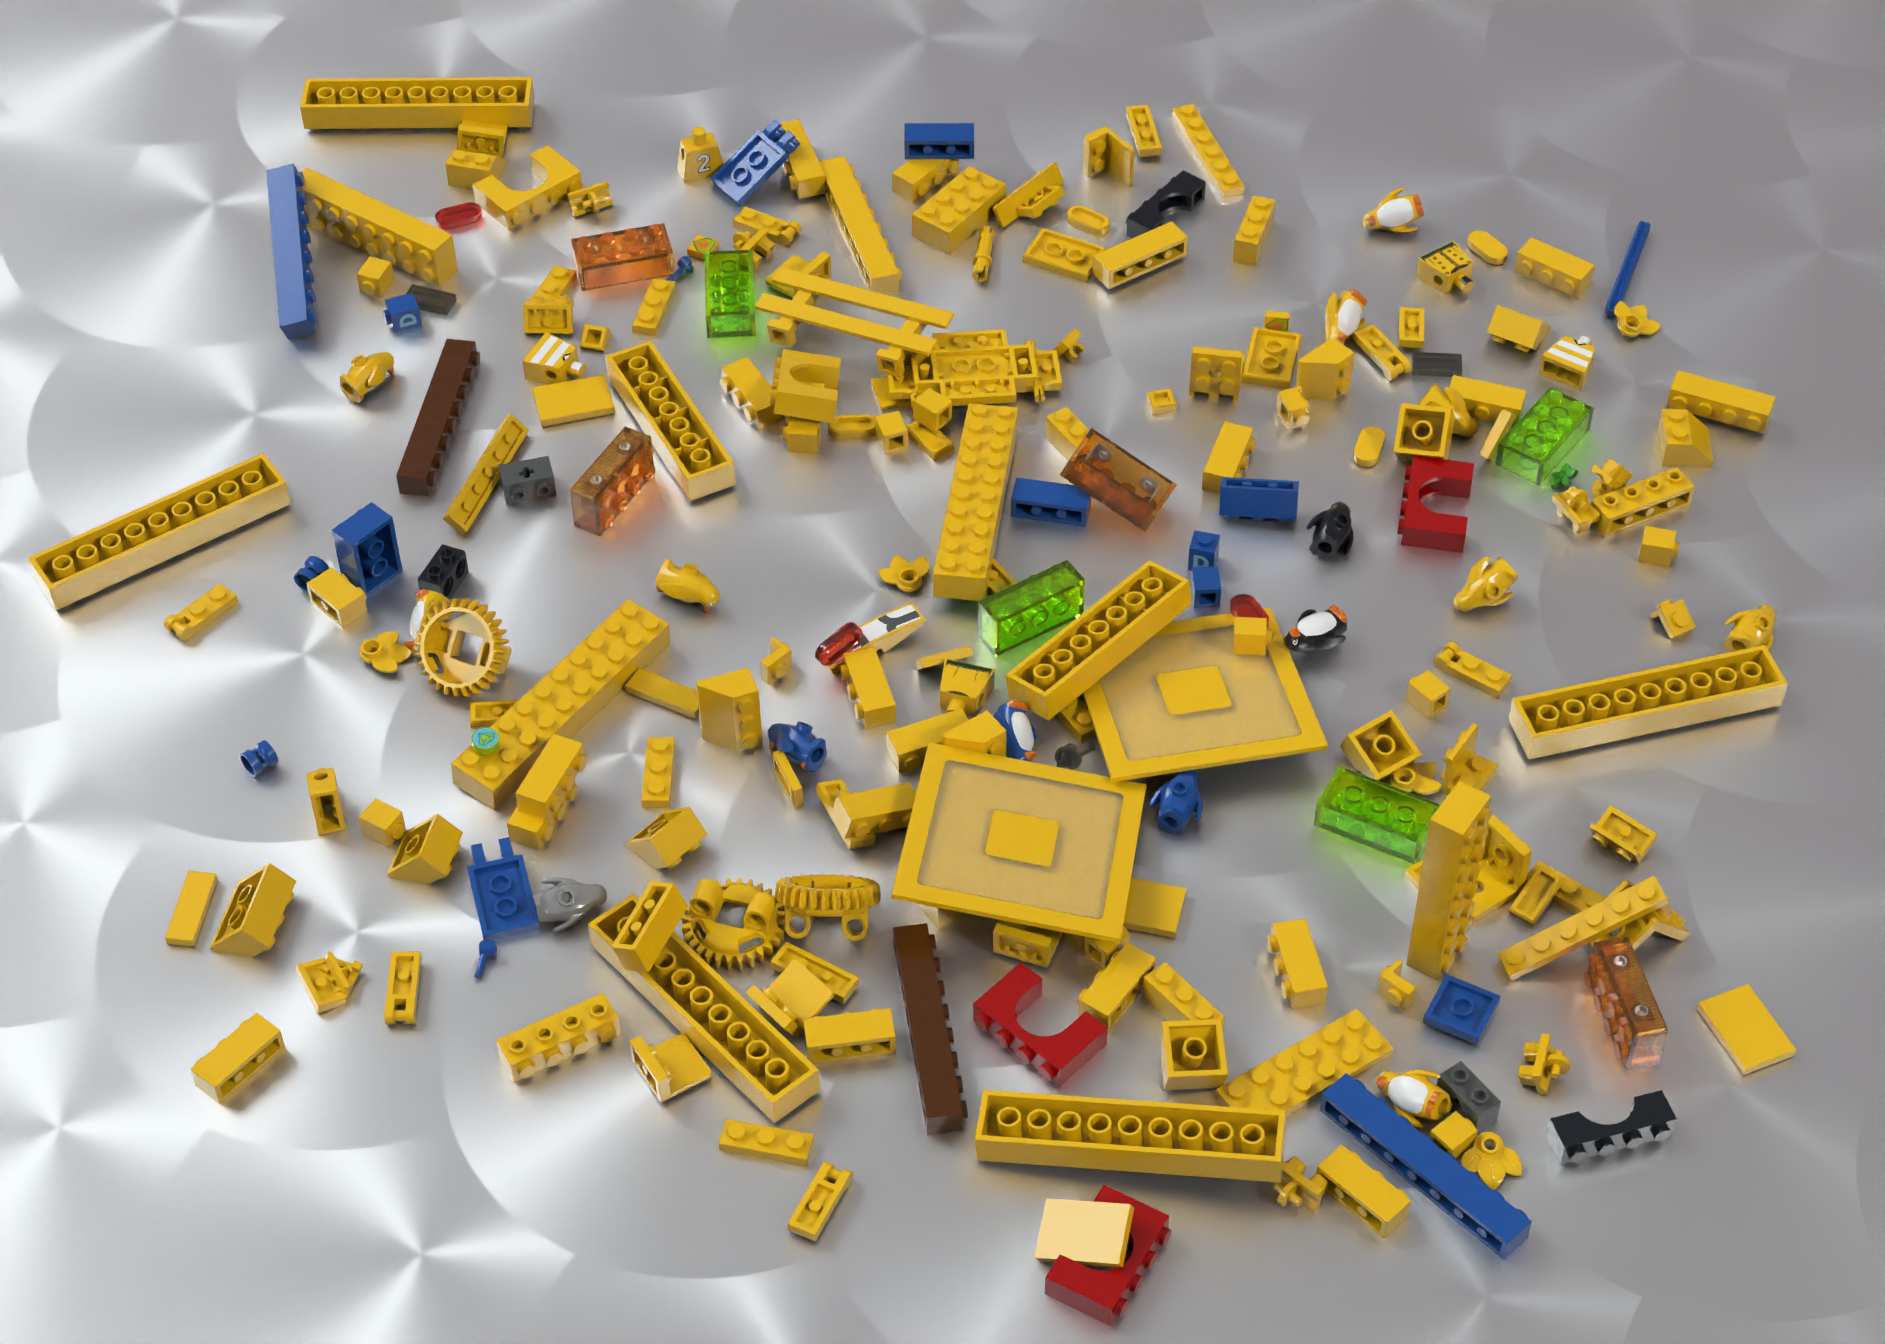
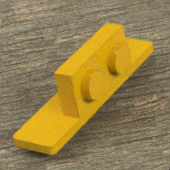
[993,163,1065,227]

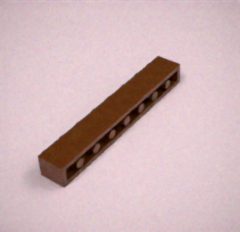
[396,339,480,496]
[893,923,968,1135]

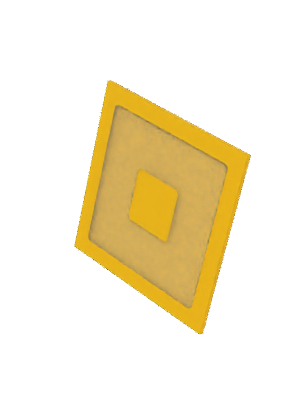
[1082,607,1328,782]
[891,742,1146,943]

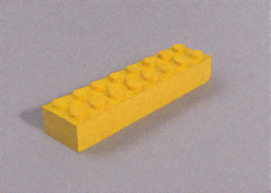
[302,168,458,287]
[606,340,736,501]
[1006,560,1192,721]
[1406,781,1492,980]

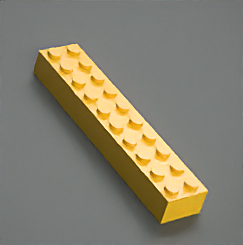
[300,77,535,129]
[933,403,1018,601]
[28,453,291,610]
[451,599,670,811]
[1509,645,1788,760]
[588,893,820,1124]
[975,1090,1286,1183]

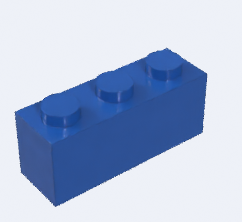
[904,123,974,159]
[1219,477,1299,522]
[1011,478,1092,527]

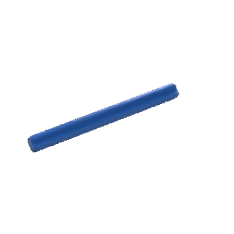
[1604,221,1651,317]

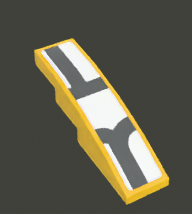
[818,602,927,675]

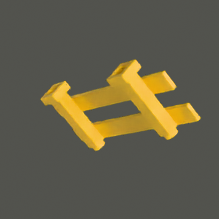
[755,267,955,378]

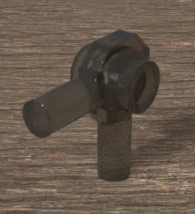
[1055,741,1096,770]

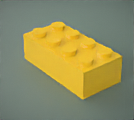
[912,166,1006,255]

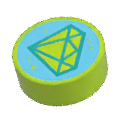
[471,727,500,755]

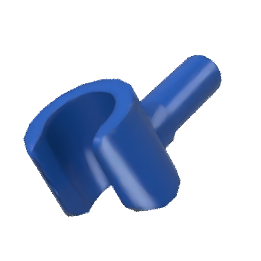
[666,256,694,281]
[474,940,497,979]

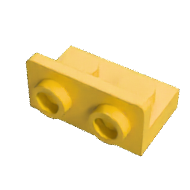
[523,295,574,334]

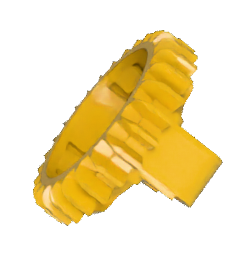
[414,598,512,697]
[775,874,881,941]
[682,878,786,970]

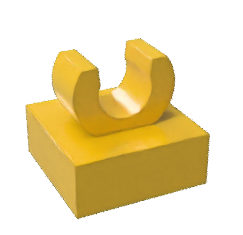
[1053,328,1085,362]

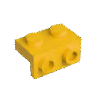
[1589,805,1658,864]

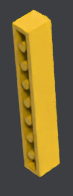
[819,156,902,294]

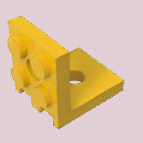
[1189,346,1245,402]
[1468,815,1532,924]
[1590,880,1691,969]

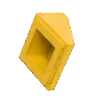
[580,324,611,352]

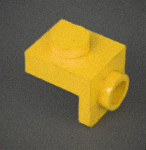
[1650,599,1696,639]
[760,637,792,685]
[1378,960,1416,1012]

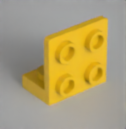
[457,119,507,158]
[1082,126,1135,187]
[765,251,831,298]
[1440,723,1498,795]
[993,921,1063,968]
[746,959,834,1038]
[630,1033,712,1102]

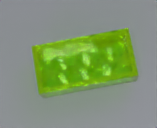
[705,250,756,338]
[1495,387,1594,486]
[978,560,1085,657]
[1314,766,1440,864]

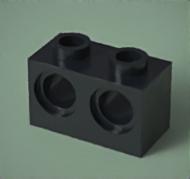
[417,544,469,599]

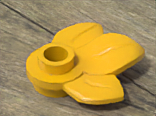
[1614,301,1661,337]
[878,555,929,592]
[359,632,413,673]
[1390,761,1442,795]
[1461,1131,1522,1190]

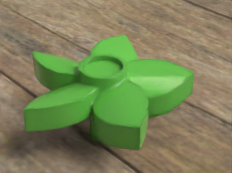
[1551,463,1578,489]

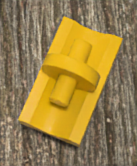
[567,181,613,217]
[733,227,775,270]
[1591,458,1633,498]
[1552,486,1601,534]
[1518,1033,1571,1095]
[1273,1156,1328,1213]

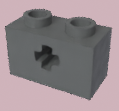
[498,456,556,504]
[1437,1061,1501,1134]

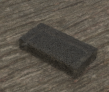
[406,284,457,316]
[1411,352,1462,377]

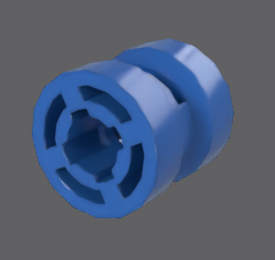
[293,556,329,592]
[240,740,279,777]

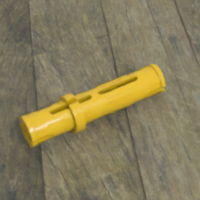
[972,226,995,282]

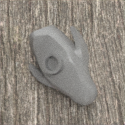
[533,877,607,932]

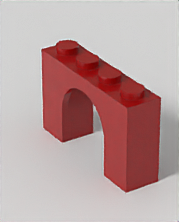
[1397,455,1474,553]
[973,962,1108,1087]
[1045,1185,1172,1326]

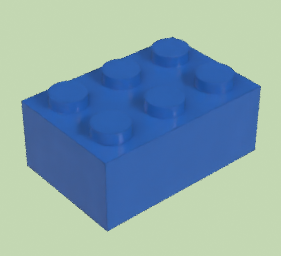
[332,502,403,597]

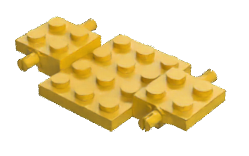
[887,329,1063,409]

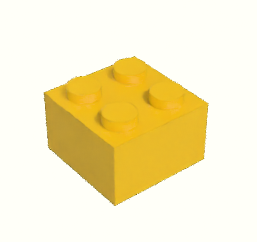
[1393,403,1455,461]

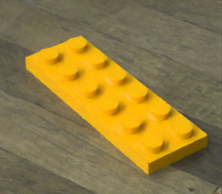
[1215,1009,1394,1117]

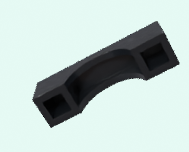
[1126,170,1206,239]
[1546,1090,1677,1165]

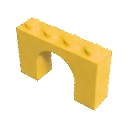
[473,145,583,230]
[770,349,841,423]

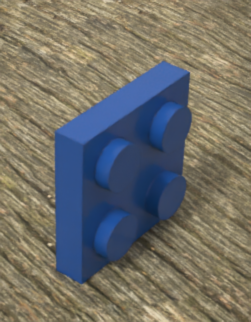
[1423,974,1501,1045]

